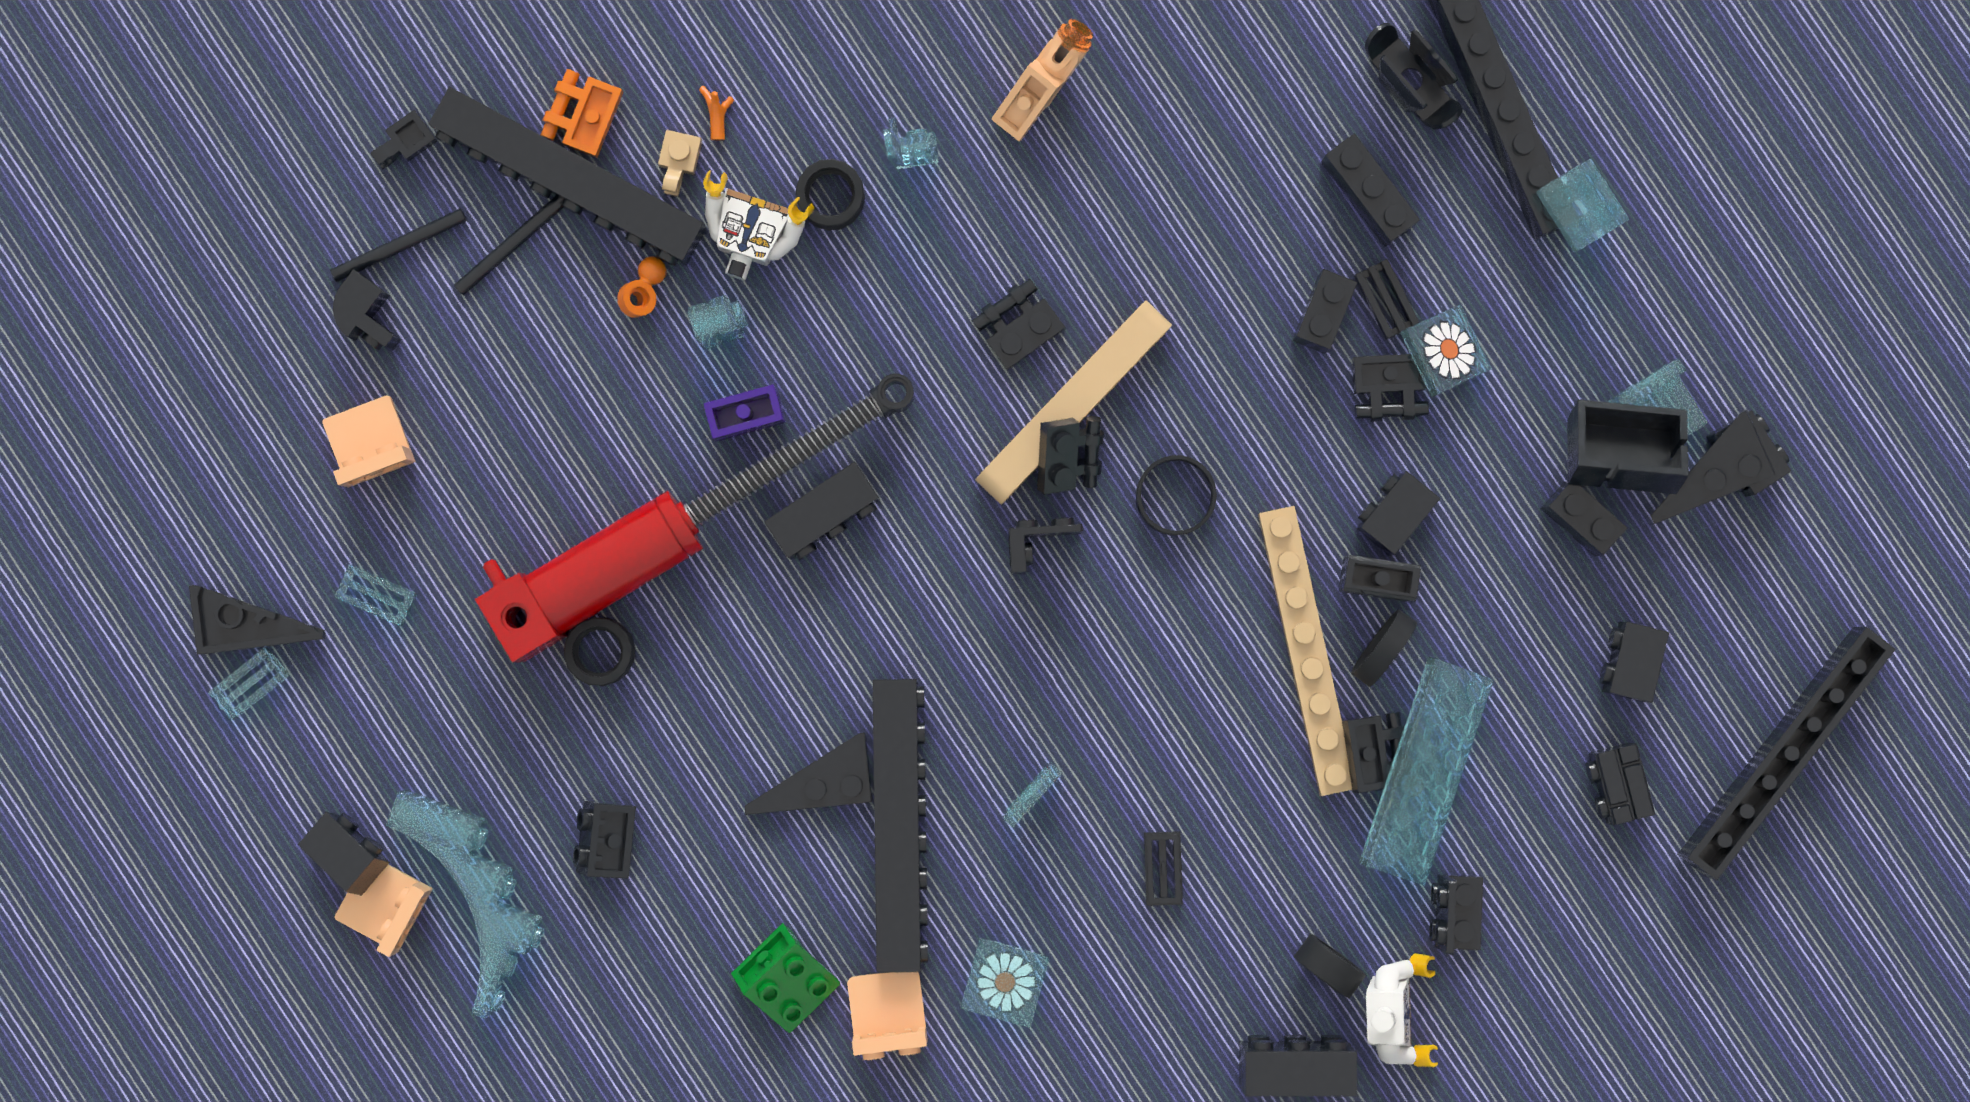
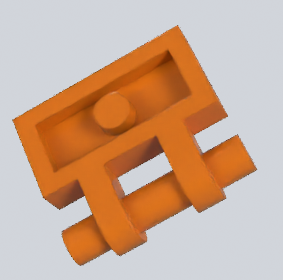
[540,69,624,158]

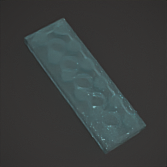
[1359,656,1494,886]

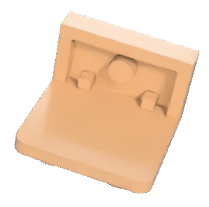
[847,972,928,1060]

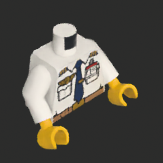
[703,170,814,280]
[1366,953,1438,1067]

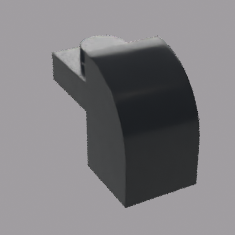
[333,269,401,351]

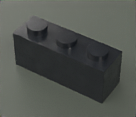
[1321,133,1420,248]
[764,461,880,561]

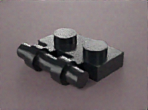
[971,278,1065,371]
[1352,353,1429,422]
[1037,416,1104,495]
[1342,712,1412,793]

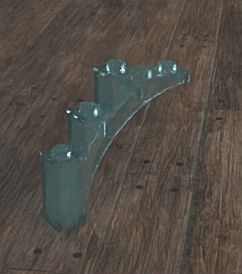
[386,789,545,1019]

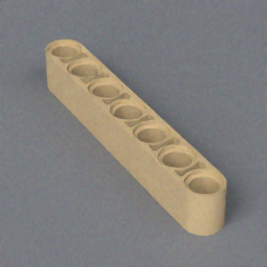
[975,300,1172,505]

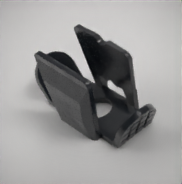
[1365,23,1463,129]

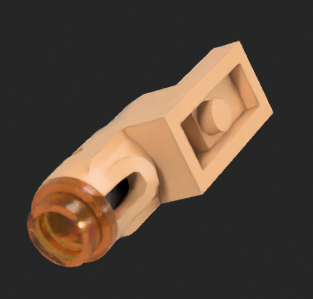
[991,19,1093,141]

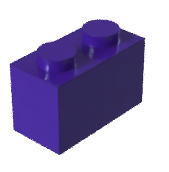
[703,384,786,442]

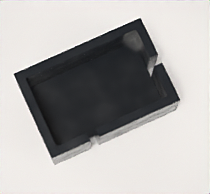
[1567,399,1689,494]
[1239,1035,1357,1096]

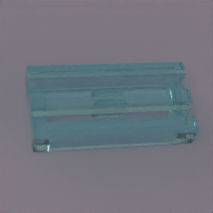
[335,564,417,626]
[208,647,290,721]

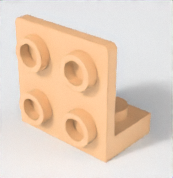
[322,395,415,488]
[335,864,433,957]

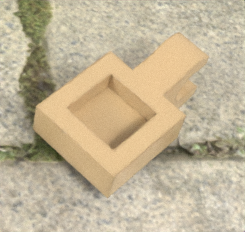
[658,130,702,197]

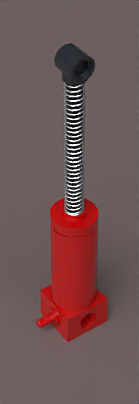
[475,374,914,662]

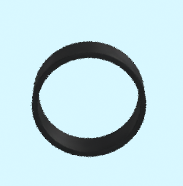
[1136,455,1217,536]
[1351,609,1417,687]

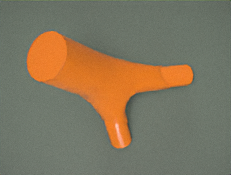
[699,86,734,141]

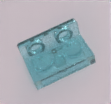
[883,117,939,169]

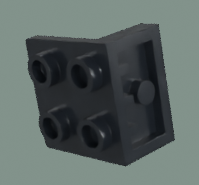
[1008,518,1083,574]
[1429,874,1483,955]

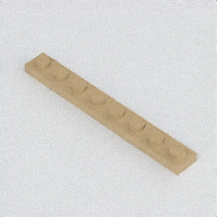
[1258,506,1352,796]

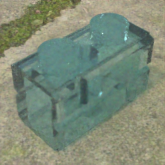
[687,295,749,350]

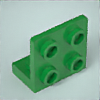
[731,923,840,1033]

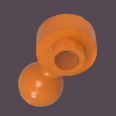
[617,256,667,318]

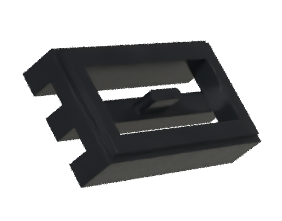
[1354,259,1420,340]
[1144,831,1183,906]

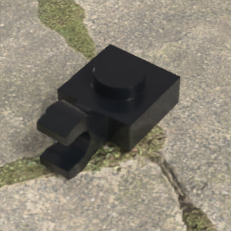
[370,110,437,170]

